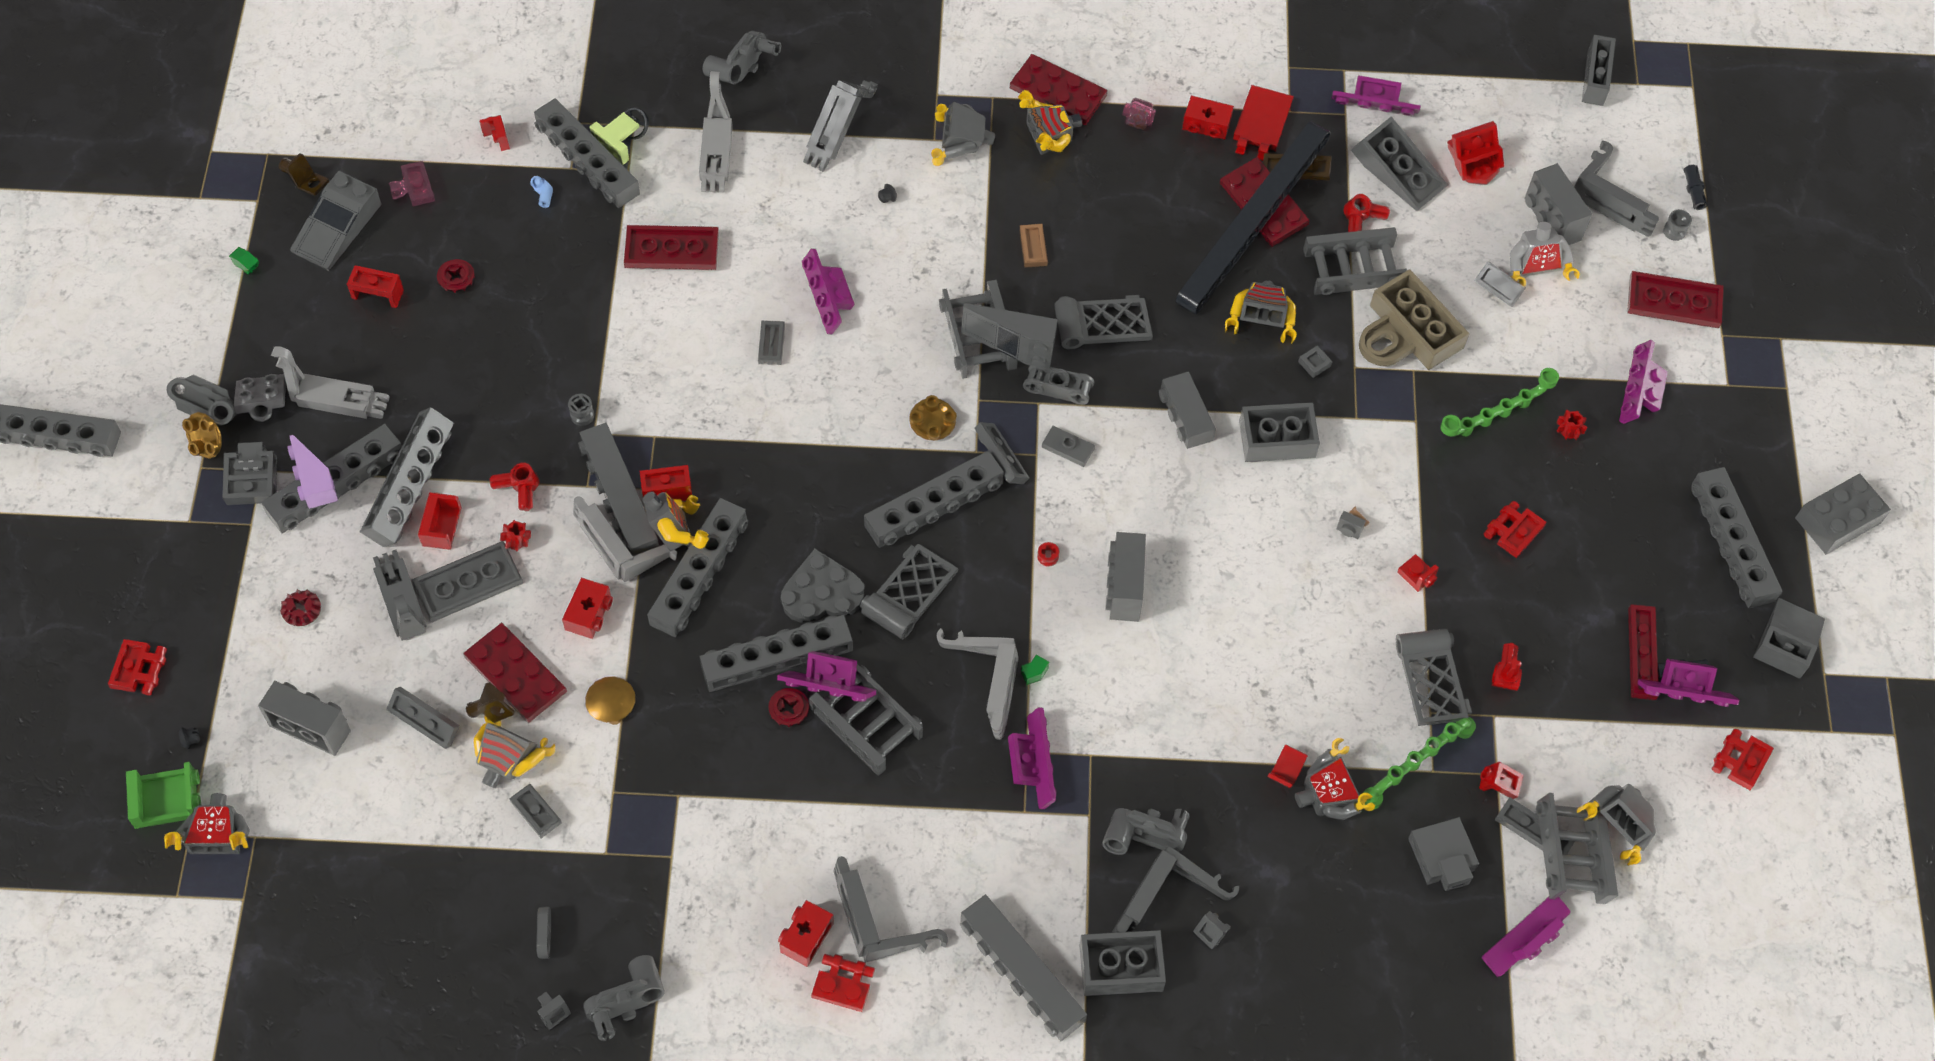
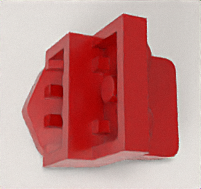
[1447,121,1504,185]

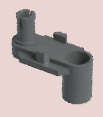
[703,30,782,84]
[166,374,237,425]
[1102,808,1190,855]
[584,955,664,1041]

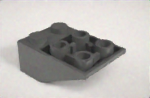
[1753,598,1825,679]

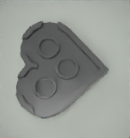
[781,549,864,623]

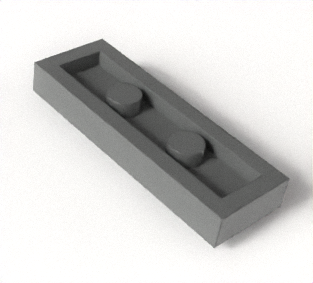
[974,422,1029,484]
[386,686,460,749]
[1495,797,1575,854]

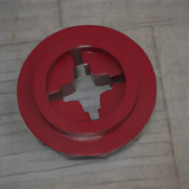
[437,259,475,293]
[280,589,321,626]
[769,688,809,727]

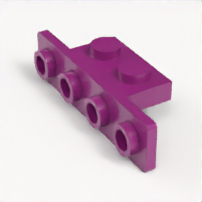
[1331,75,1421,116]
[802,248,855,335]
[1619,340,1668,424]
[777,651,876,702]
[1637,659,1739,707]
[1008,707,1056,809]
[1482,896,1571,977]

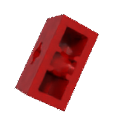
[1182,95,1234,140]
[562,577,613,639]
[778,900,834,967]

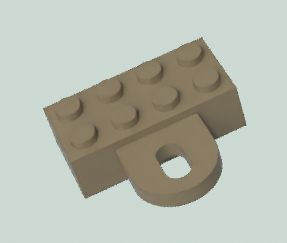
[1359,269,1470,370]

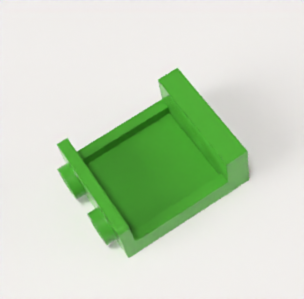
[126,762,201,829]

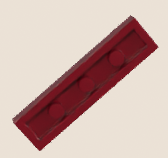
[1628,604,1658,700]

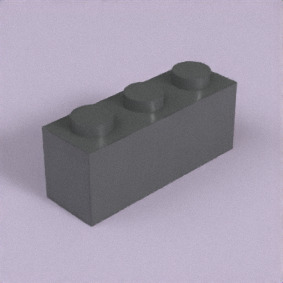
[1582,35,1616,106]
[1159,371,1216,449]

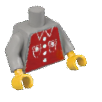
[1510,222,1580,286]

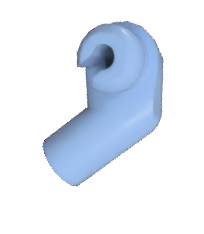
[530,176,553,208]

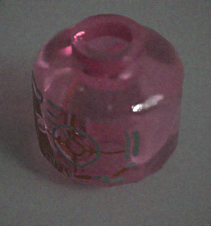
[1122,97,1156,130]

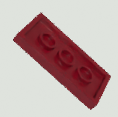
[1009,54,1108,125]
[1220,157,1309,247]
[624,225,719,270]
[1627,271,1724,328]
[463,622,567,723]

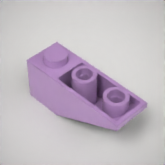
[288,435,338,509]

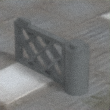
[1054,295,1153,349]
[860,544,958,640]
[1396,628,1472,726]

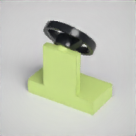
[590,108,649,165]

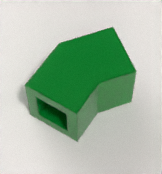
[229,247,259,275]
[1021,655,1050,685]

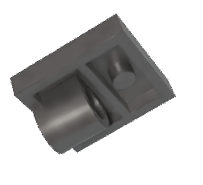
[234,374,286,421]

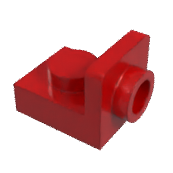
[479,115,510,151]
[1397,554,1439,592]
[1479,762,1524,799]

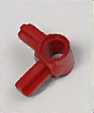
[1343,194,1390,232]
[490,463,539,512]
[1492,643,1522,691]

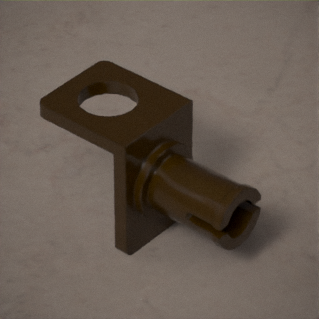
[279,153,329,196]
[466,682,515,723]

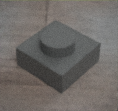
[1298,345,1332,378]
[1336,511,1366,539]

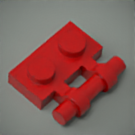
[1484,501,1547,558]
[108,639,167,695]
[1712,729,1774,791]
[811,954,875,1012]

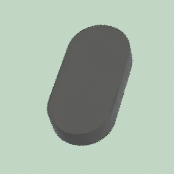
[536,906,551,959]

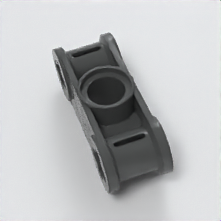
[1023,365,1095,405]

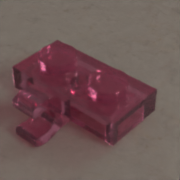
[389,161,435,206]

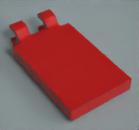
[1233,85,1294,161]

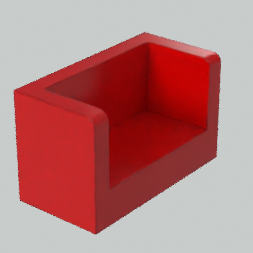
[347,265,404,308]
[640,465,692,501]
[418,492,462,550]

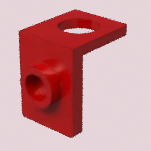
[1268,744,1308,788]

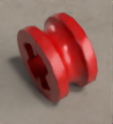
[1037,542,1060,566]

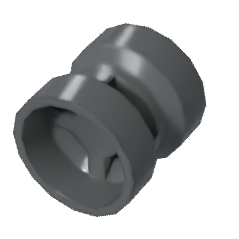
[1663,209,1692,241]
[568,394,594,426]

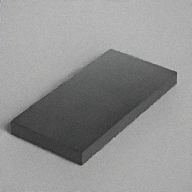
[412,541,523,623]

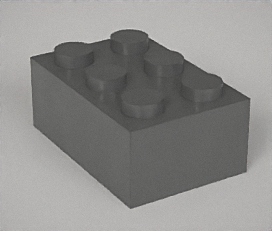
[1524,163,1592,245]
[1239,403,1320,462]
[1795,473,1891,555]
[1105,532,1146,622]
[258,680,351,756]
[1079,930,1166,996]

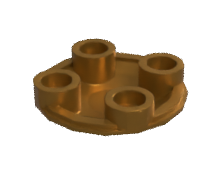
[909,395,957,441]
[182,412,222,459]
[585,676,636,725]

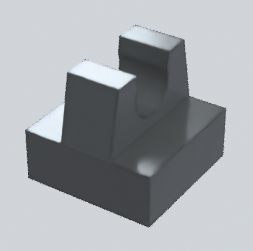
[1193,911,1230,949]
[537,992,571,1030]

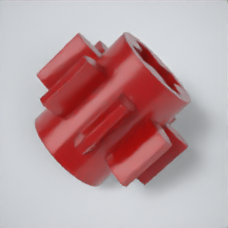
[1556,410,1587,440]
[500,520,531,552]

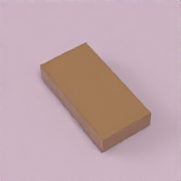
[1020,224,1048,267]

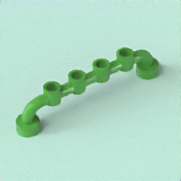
[1440,368,1559,437]
[1364,717,1476,810]

